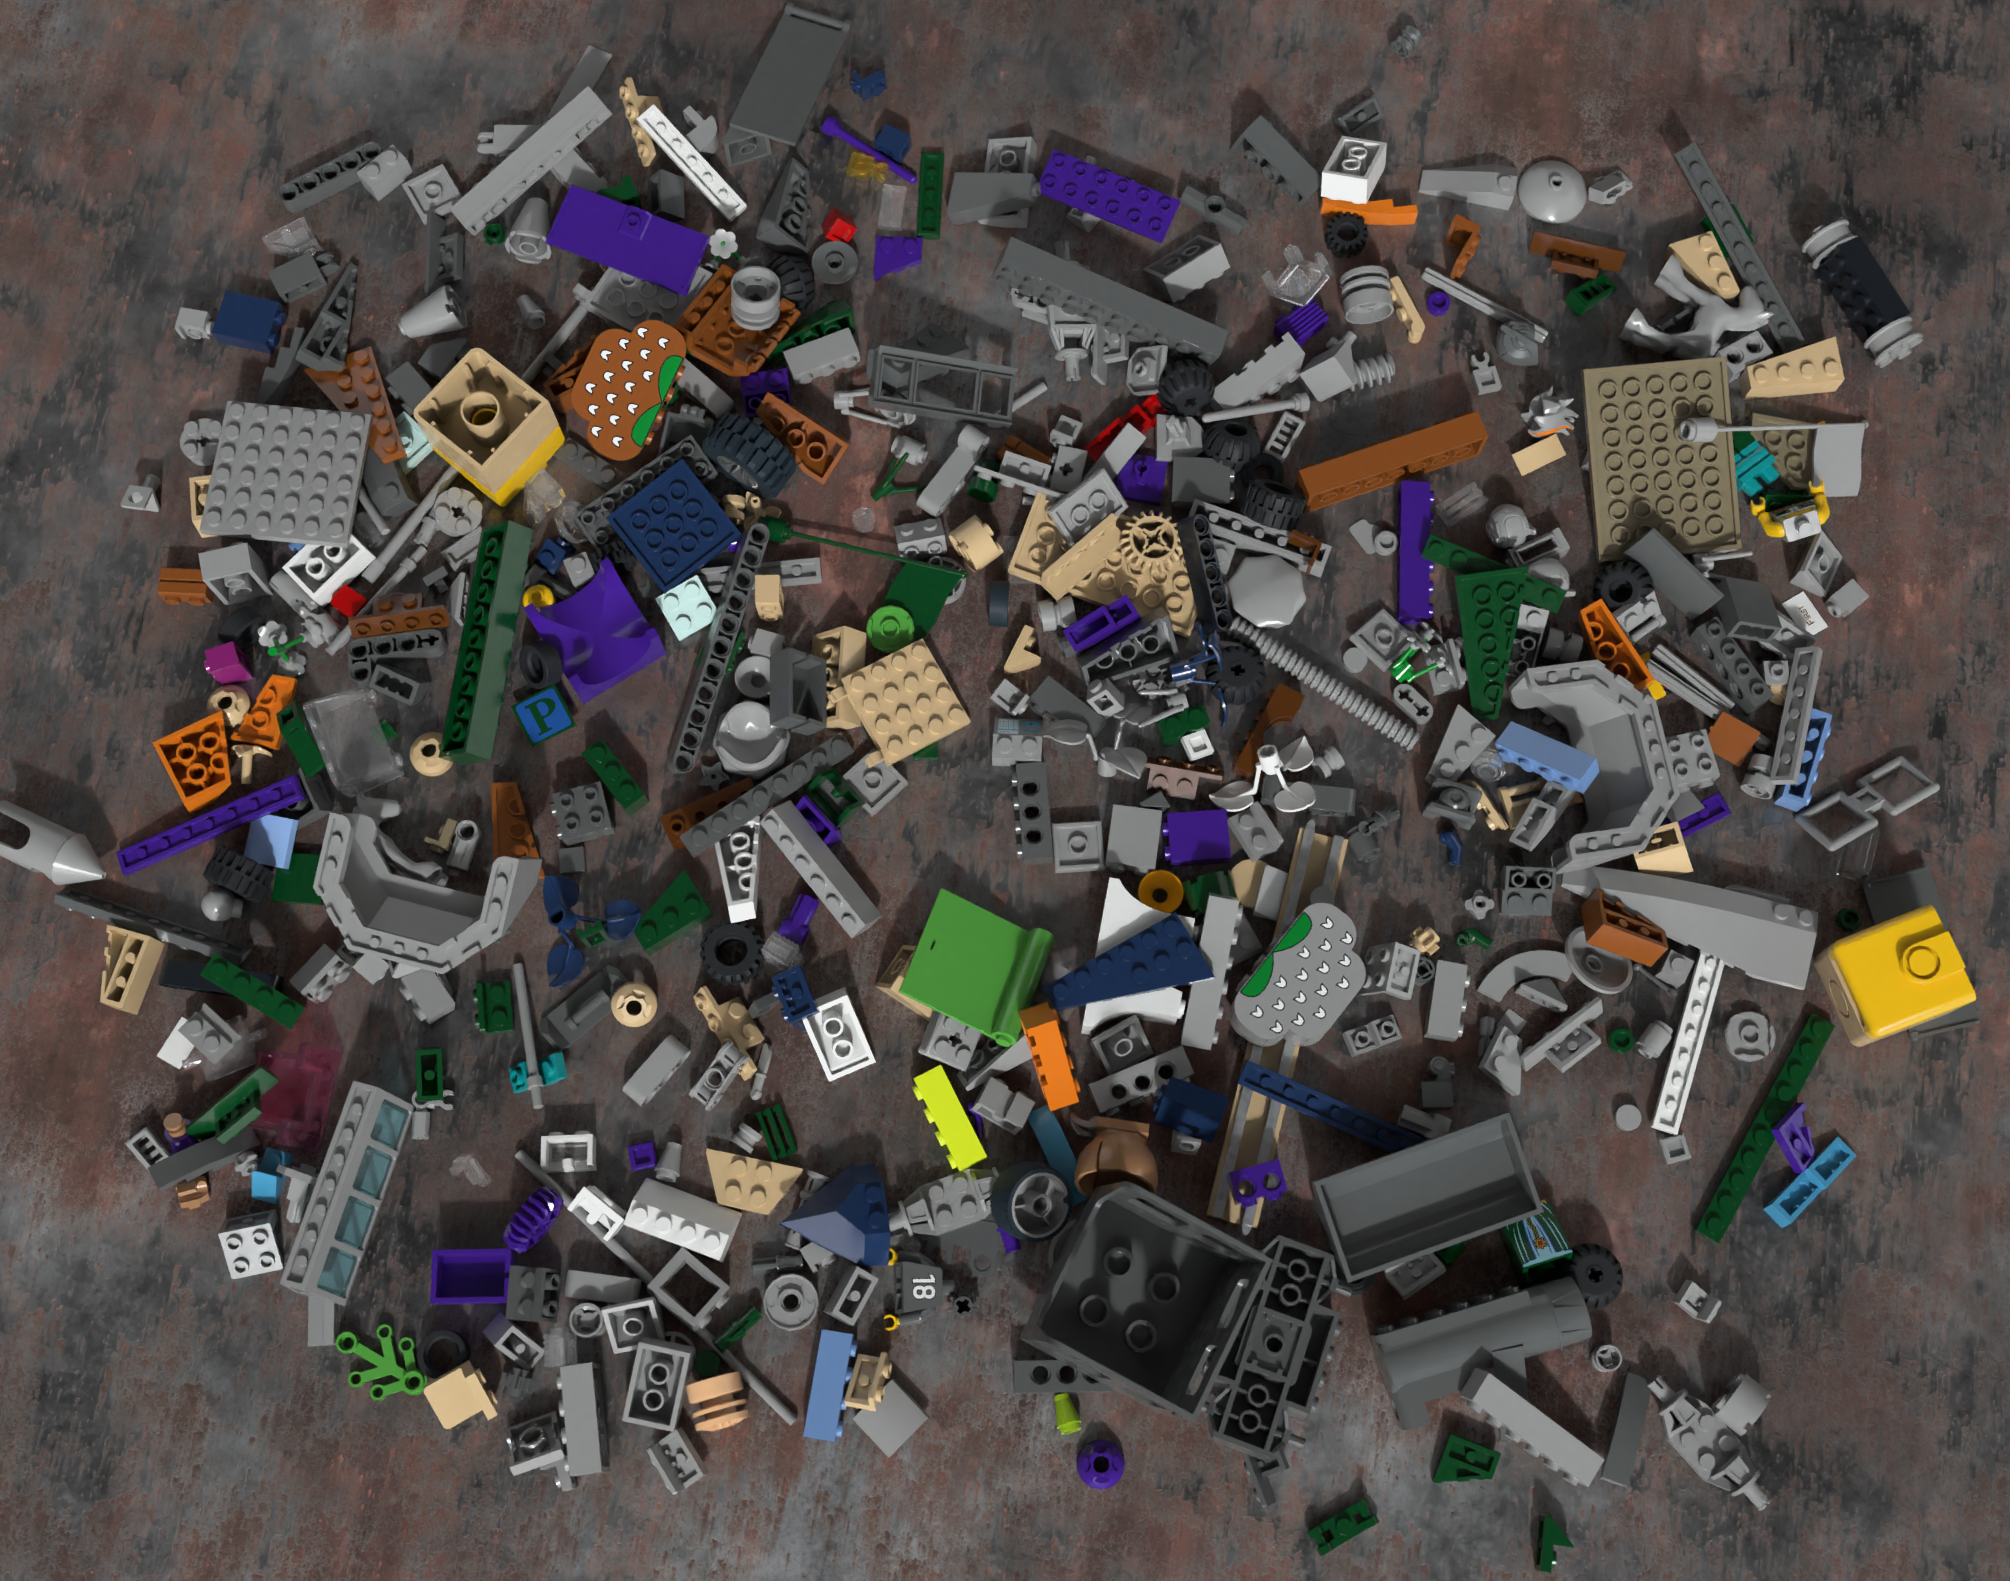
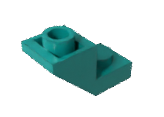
[509,1053,568,1093]

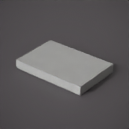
[1046,467,1129,549]

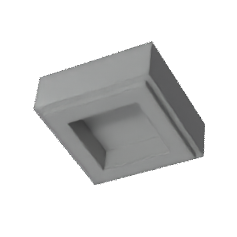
[1657,1133,1692,1165]

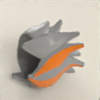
[1520,386,1579,439]

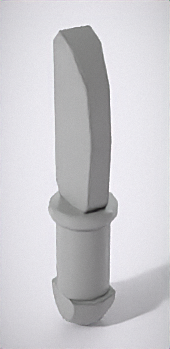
[750,1043,772,1100]

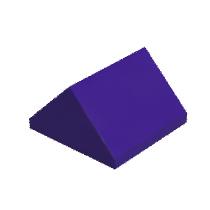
[796,795,842,849]

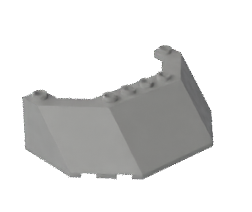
[1508,659,1680,874]
[313,812,542,974]

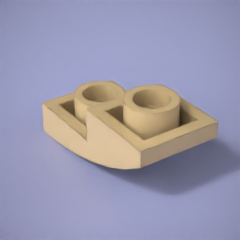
[1512,434,1566,476]

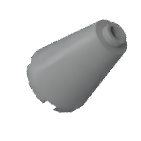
[505,197,552,264]
[398,284,468,338]

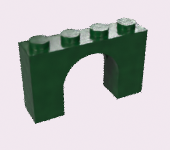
[200,953,306,1030]

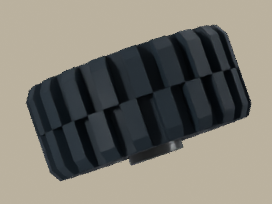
[702,413,796,499]

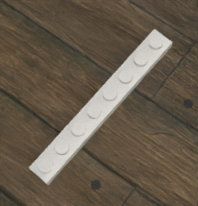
[1650,950,1724,1135]

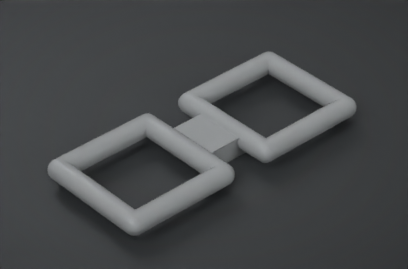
[1794,756,1940,852]

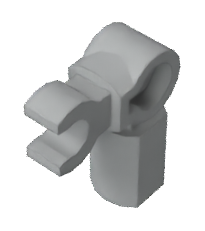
[411,1090,454,1139]

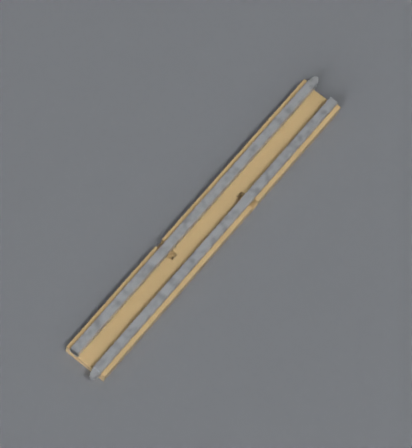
[1206,820,1348,1236]

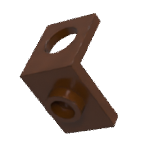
[1288,529,1323,575]

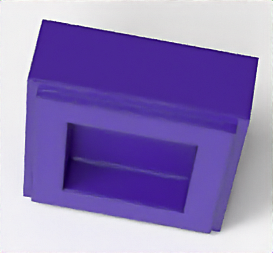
[627,1141,657,1172]

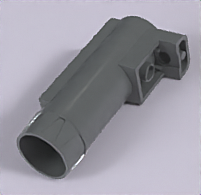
[1370,1276,1592,1430]

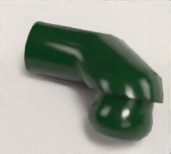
[1455,928,1493,950]

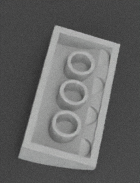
[978,136,1037,228]

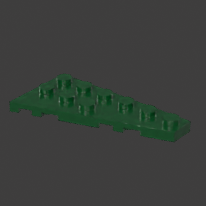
[1454,566,1529,721]

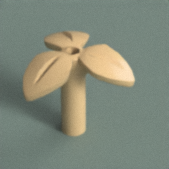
[743,492,782,531]
[229,744,273,784]

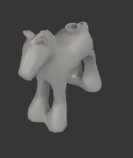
[1618,255,1774,360]
[352,791,448,887]

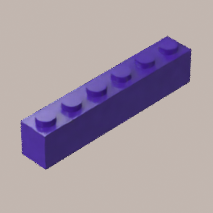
[1396,480,1434,625]

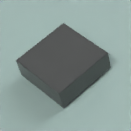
[559,846,586,875]

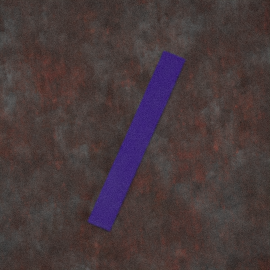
[116,774,305,876]

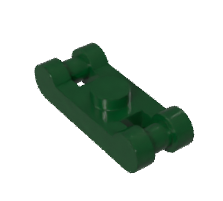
[1307,1497,1380,1556]

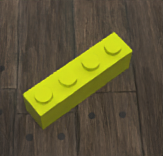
[912,1065,987,1172]

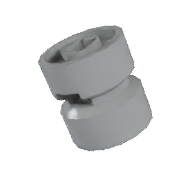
[1037,595,1076,632]
[1540,627,1584,664]
[1740,754,1776,799]
[569,1303,607,1339]

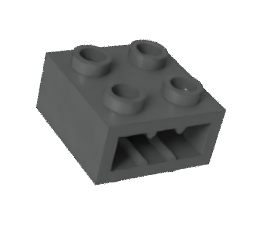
[550,781,615,846]

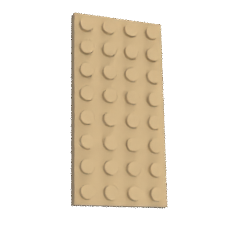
[1007,487,1198,638]

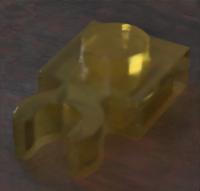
[846,151,889,183]

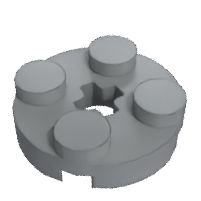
[180,418,222,466]
[433,487,483,537]

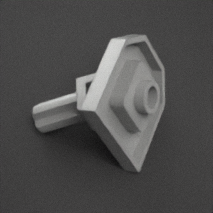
[1126,345,1169,396]
[1155,414,1203,462]
[276,1163,319,1223]

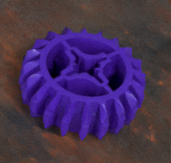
[503,1186,564,1254]

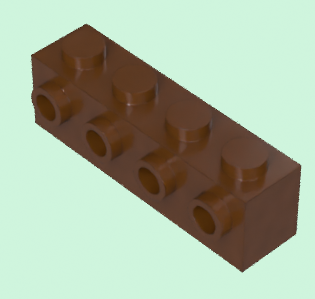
[659,777,755,850]

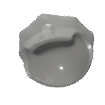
[1228,554,1306,629]
[713,699,791,780]

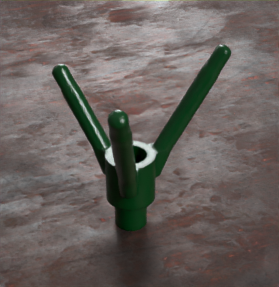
[870,452,928,502]

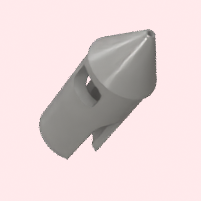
[0,800,107,885]

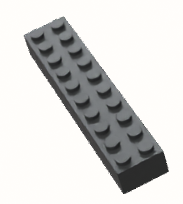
[991,237,1229,368]

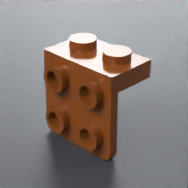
[1444,214,1481,280]

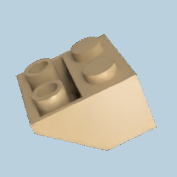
[1634,821,1694,878]

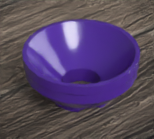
[1077,1439,1125,1489]

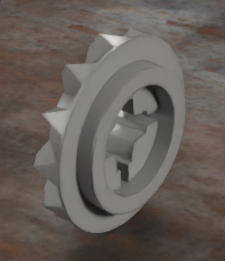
[1132,665,1171,699]

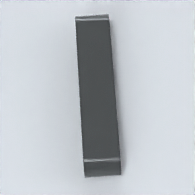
[278,141,383,213]

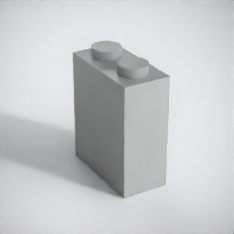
[1105,804,1162,876]

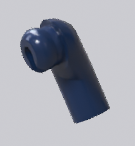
[1439,829,1463,865]

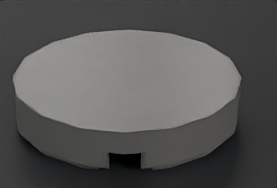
[1723,1011,1776,1062]

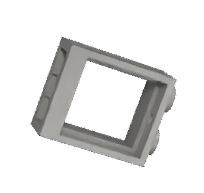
[647,1247,730,1332]

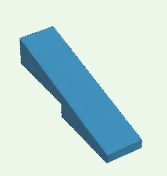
[1763,1137,1857,1228]

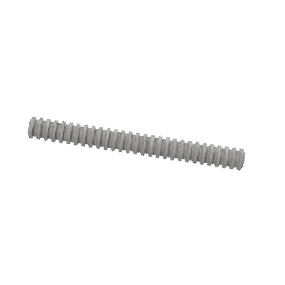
[1227,616,1420,751]

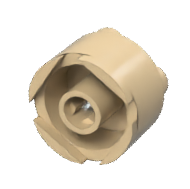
[948,515,1003,573]

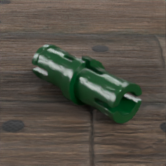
[712,1306,762,1353]

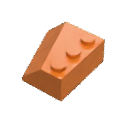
[152,710,232,814]

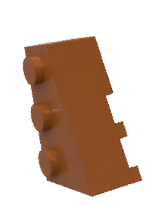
[1581,888,1668,967]

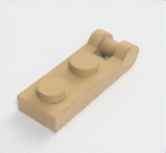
[1389,276,1425,344]

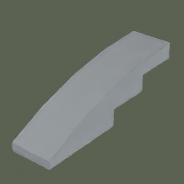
[1509,781,1577,851]

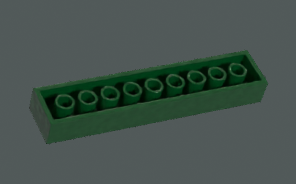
[439,520,533,766]

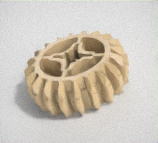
[1120,510,1183,575]

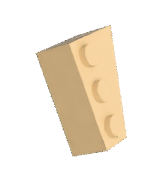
[100,924,165,1015]

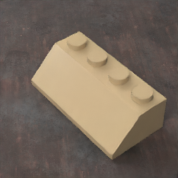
[811,626,867,730]

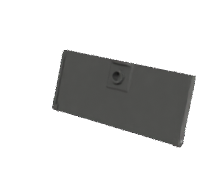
[1860,867,1981,1041]

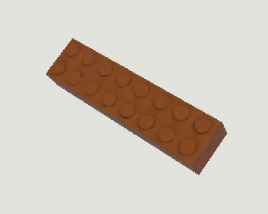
[1294,411,1489,514]

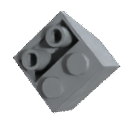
[289,943,352,1005]

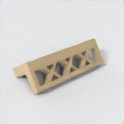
[1041,513,1127,601]

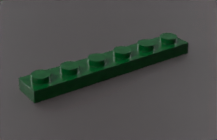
[1421,534,1567,614]

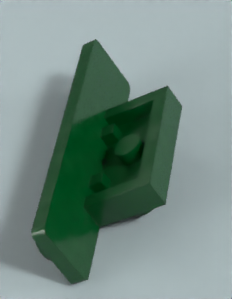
[185,1065,279,1144]

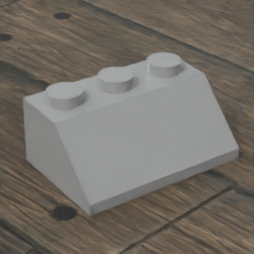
[1142,234,1230,303]

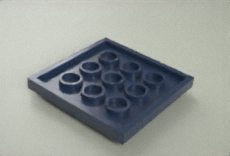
[606,459,742,594]

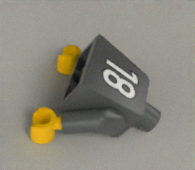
[883,1248,956,1330]

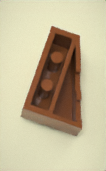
[543,333,597,415]

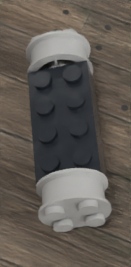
[1801,217,1923,368]

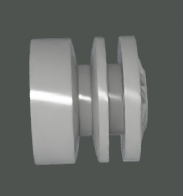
[1339,265,1394,324]
[731,266,781,330]

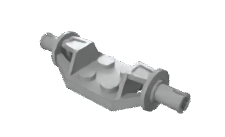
[1046,240,1096,381]
[888,1167,1000,1236]
[1646,1375,1772,1511]

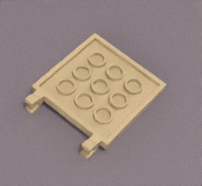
[827,638,971,768]

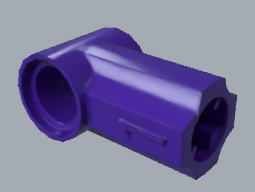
[778,893,820,947]

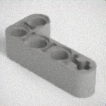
[916,424,990,518]

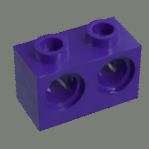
[1226,1159,1288,1208]

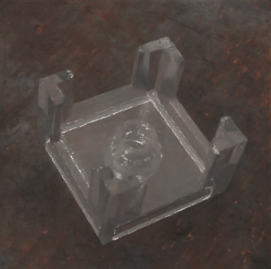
[1261,244,1333,307]

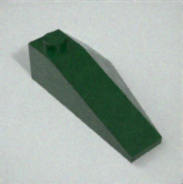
[766,299,855,365]

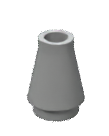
[517,295,545,330]
[655,1142,682,1182]

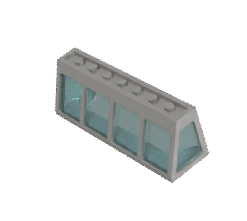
[280,1081,416,1306]

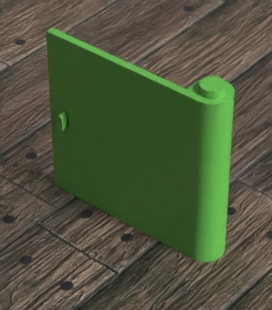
[898,888,1055,1047]

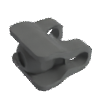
[1421,778,1482,831]

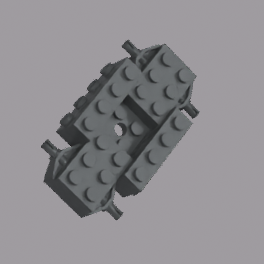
[1201,1235,1353,1460]

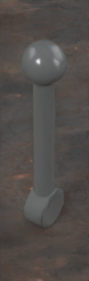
[1632,962,1677,998]

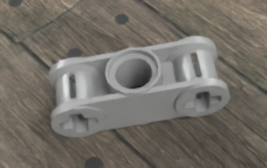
[689,1040,750,1112]

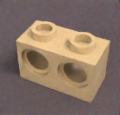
[755,575,784,622]

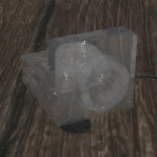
[448,1154,492,1187]

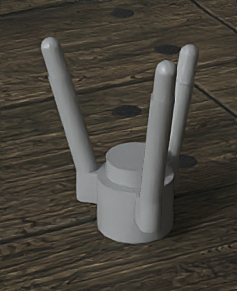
[834,388,887,425]
[1690,549,1753,581]
[1138,687,1189,728]

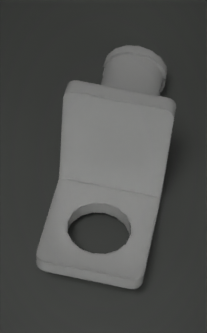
[121,474,161,512]

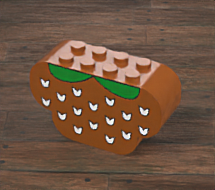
[570,320,686,461]

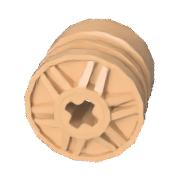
[685,1372,750,1431]

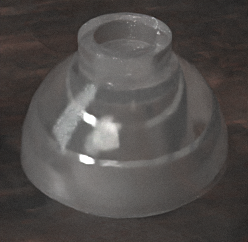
[1470,749,1505,782]

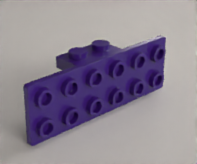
[1039,150,1180,243]

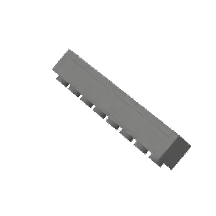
[450,86,612,236]

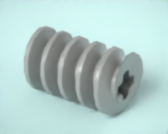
[1349,353,1395,392]

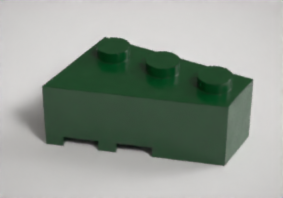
[634,870,713,956]

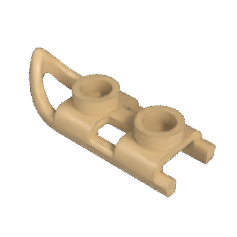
[1459,779,1509,831]

